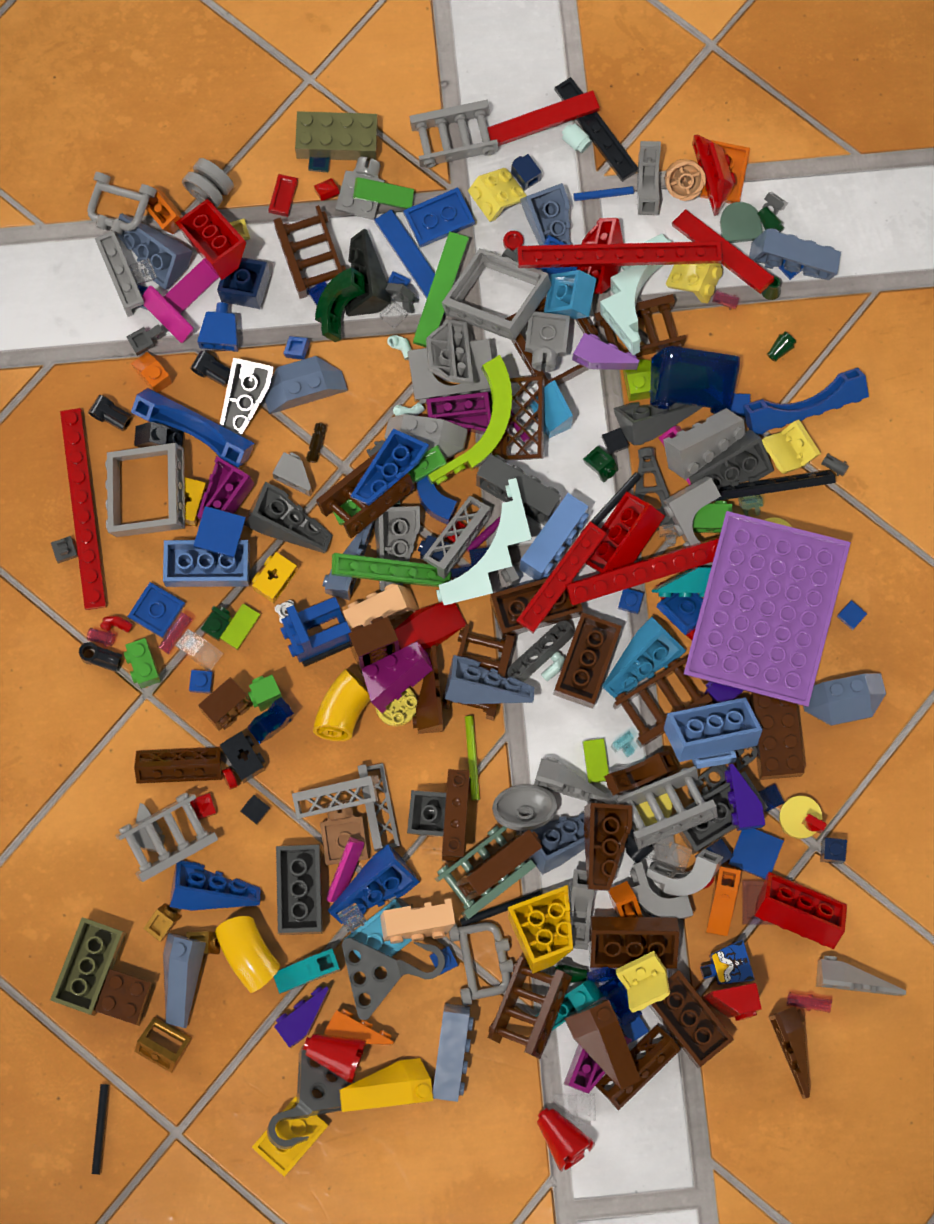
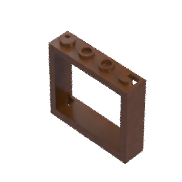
[505,297,603,387]
[455,830,542,900]

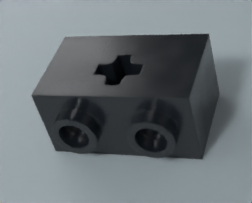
[220,731,266,784]

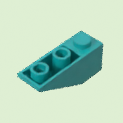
[652,568,711,597]
[274,949,341,994]
[535,978,603,1031]

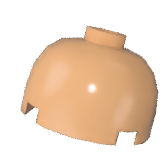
[664,159,706,201]

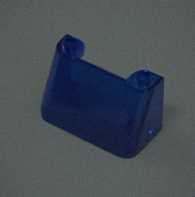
[650,346,740,414]

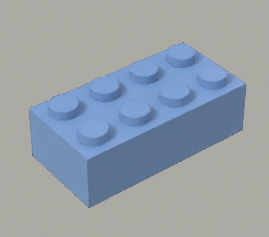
[519,493,589,581]
[163,540,250,587]
[664,697,762,762]

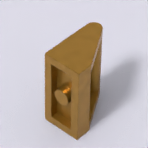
[134,1017,192,1073]

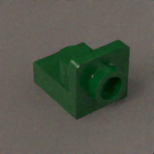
[583,446,618,482]
[201,606,232,641]

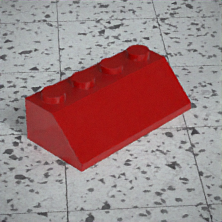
[175,198,246,280]
[585,491,665,574]
[755,872,847,949]
[703,983,762,1021]

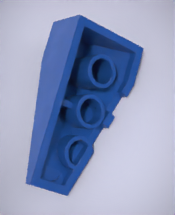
[350,429,429,506]
[328,844,420,924]
[170,860,261,911]

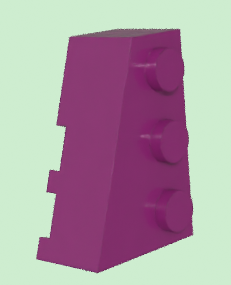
[197,456,255,521]

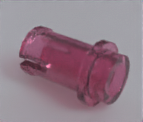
[712,290,739,310]
[87,628,115,647]

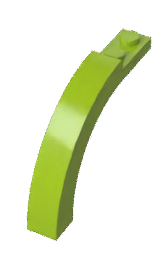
[427,355,512,485]

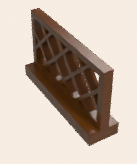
[492,376,545,462]

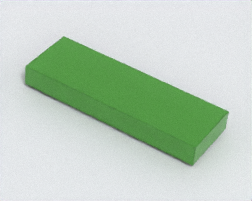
[353,177,414,209]

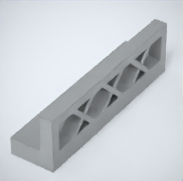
[95,231,144,317]
[423,496,491,579]
[358,763,400,852]
[292,775,380,819]

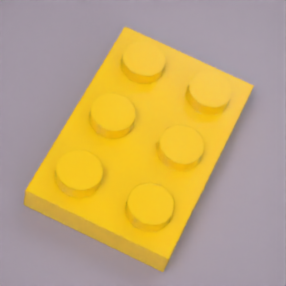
[252,1096,329,1177]

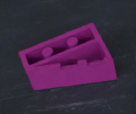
[426,392,491,435]
[362,642,433,713]
[563,1036,632,1094]

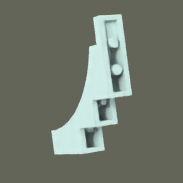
[600,234,671,355]
[436,478,532,606]

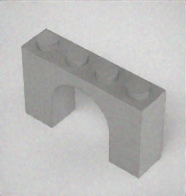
[407,339,492,404]
[663,476,721,568]

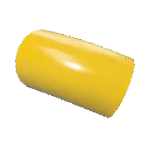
[313,668,370,741]
[215,916,281,993]

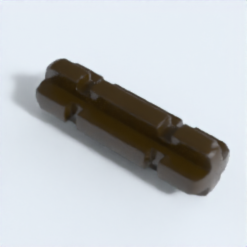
[306,423,326,463]

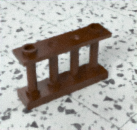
[273,205,346,299]
[593,294,686,357]
[316,451,415,539]
[442,624,515,721]
[613,658,713,748]
[442,769,470,862]
[487,956,572,1059]

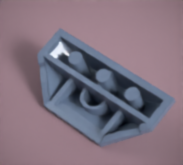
[264,356,348,414]
[803,673,886,726]

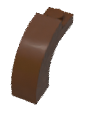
[604,750,678,796]

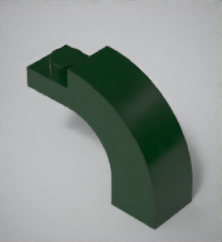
[315,268,365,342]

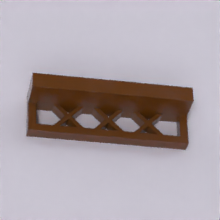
[134,747,222,784]
[595,1025,681,1111]

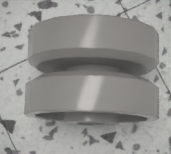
[182,158,234,208]

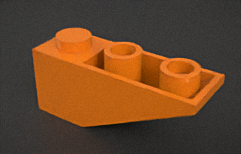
[706,866,741,937]
[324,1009,394,1045]

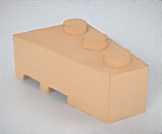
[343,583,419,632]
[380,898,455,944]

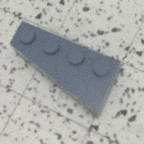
[749,229,841,280]
[432,1003,474,1102]

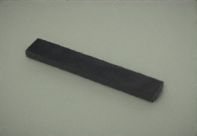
[554,77,638,182]
[714,470,836,501]

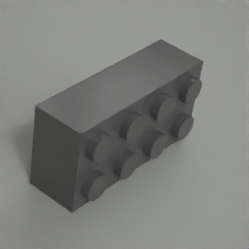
[476,454,561,526]
[672,771,768,855]
[276,845,323,935]

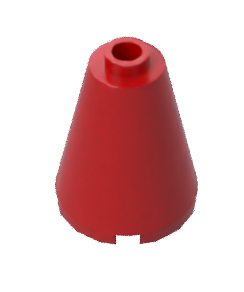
[303,1034,366,1083]
[537,1108,595,1172]

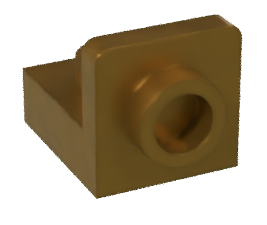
[143,904,181,942]
[186,931,220,955]

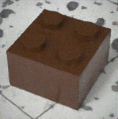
[198,677,250,731]
[95,969,154,1026]

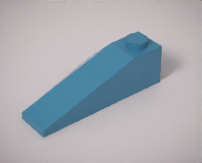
[602,617,686,698]

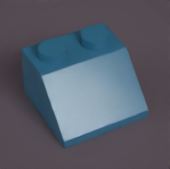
[544,270,596,319]
[529,380,573,438]

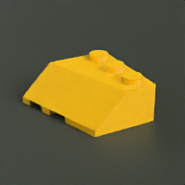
[508,885,573,974]

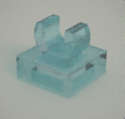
[738,495,763,516]
[611,731,635,758]

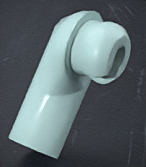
[387,335,412,360]
[393,402,425,416]
[541,651,565,681]

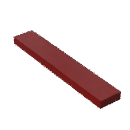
[487,90,600,146]
[672,209,774,294]
[516,521,607,634]

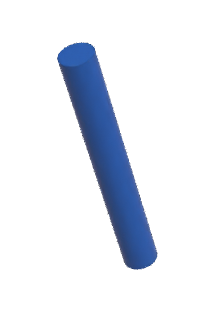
[573,186,634,201]

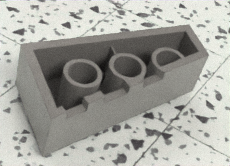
[663,408,746,480]

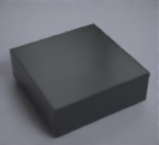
[601,428,629,455]
[240,795,270,825]

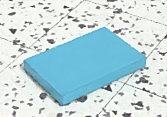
[345,899,412,969]

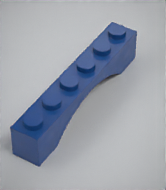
[743,368,869,434]
[131,388,254,468]

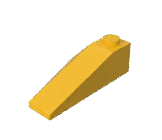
[339,1058,433,1112]

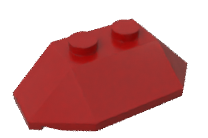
[692,134,736,216]
[577,218,623,294]

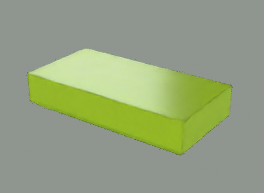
[220,604,261,650]
[582,739,609,784]

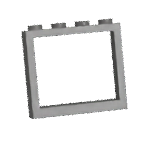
[442,248,551,341]
[105,443,185,537]

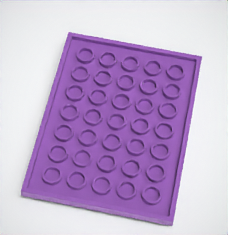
[684,511,851,707]

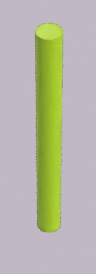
[465,716,480,801]

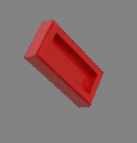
[268,174,298,217]

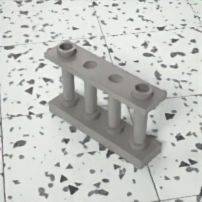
[409,99,498,168]
[616,766,718,849]
[115,792,218,882]

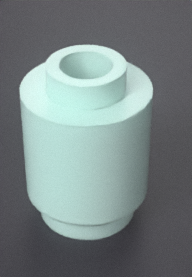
[562,123,592,153]

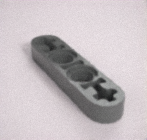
[507,621,574,682]
[688,746,757,800]

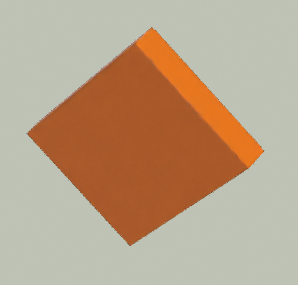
[700,140,750,204]

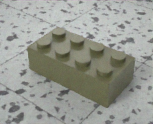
[295,111,378,161]
[50,917,126,1016]

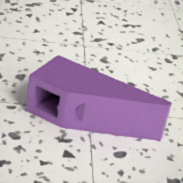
[572,333,640,370]

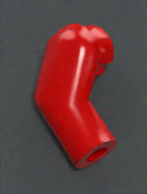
[100,616,133,633]

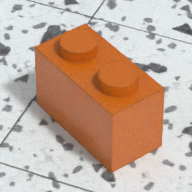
[146,187,183,234]

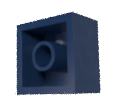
[217,258,271,309]

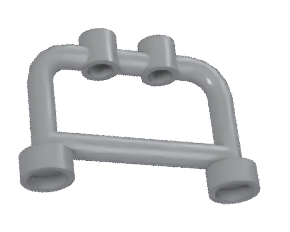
[87,172,157,235]
[449,922,513,1006]

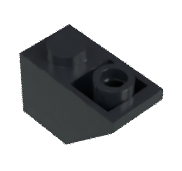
[134,422,183,448]

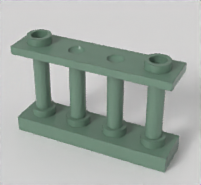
[435,825,536,920]

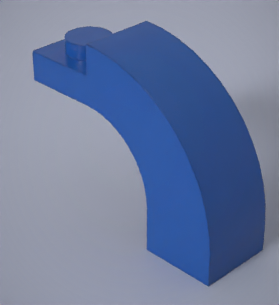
[416,476,457,525]

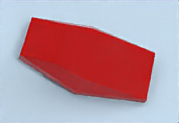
[394,602,466,650]

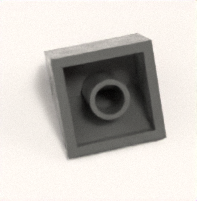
[407,790,446,837]

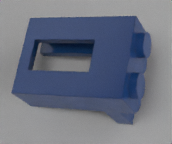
[280,597,351,663]

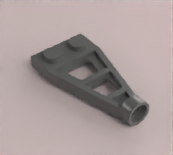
[634,448,675,531]

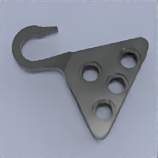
[342,937,445,1020]
[267,1045,354,1149]

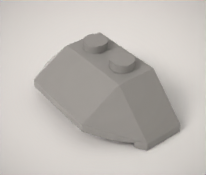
[426,319,473,385]
[384,414,468,459]

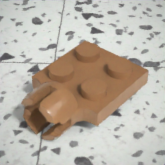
[320,800,368,865]

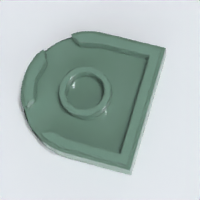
[720,202,763,243]

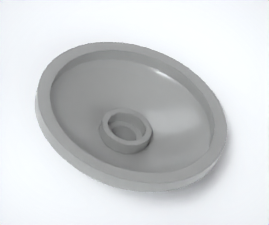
[492,785,557,831]

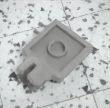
[335,157,385,220]
[525,312,570,372]

